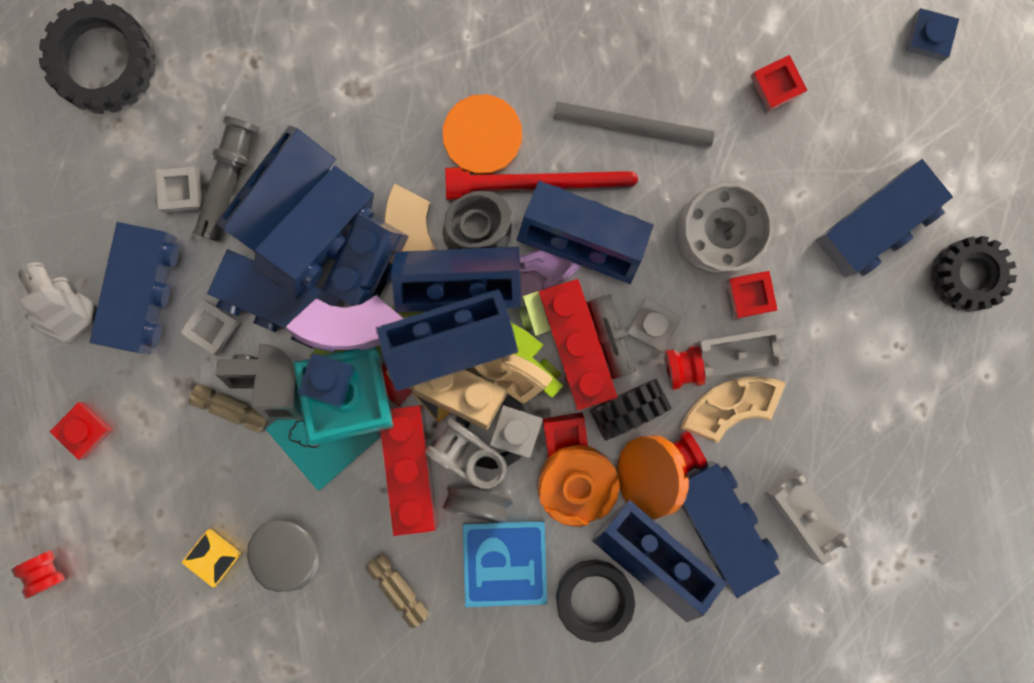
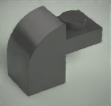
[215,344,303,420]

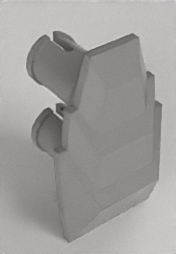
[18,262,97,344]

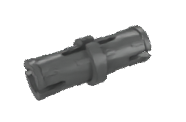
[586,294,637,379]

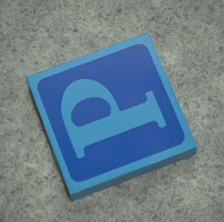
[463,520,547,607]

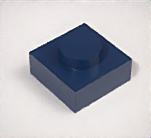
[905,8,960,61]
[298,353,355,409]

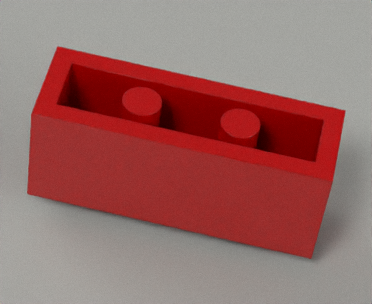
[539,279,618,411]
[380,405,439,536]

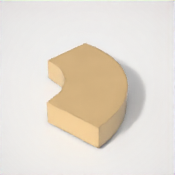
[385,183,439,252]
[465,354,552,404]
[678,377,786,443]

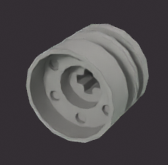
[676,183,774,273]

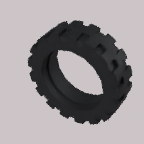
[39,0,156,114]

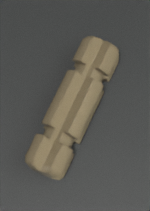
[189,385,268,432]
[365,553,429,629]

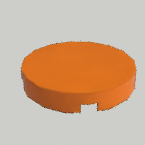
[443,94,522,175]
[617,435,689,519]
[536,445,620,527]

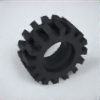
[931,236,1017,312]
[590,378,671,441]

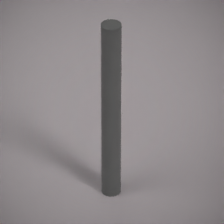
[554,101,715,147]

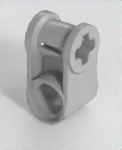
[425,416,507,488]

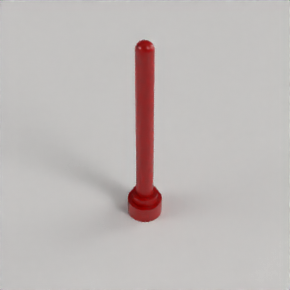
[445,167,638,200]

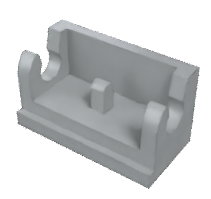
[694,327,787,382]
[765,469,850,565]

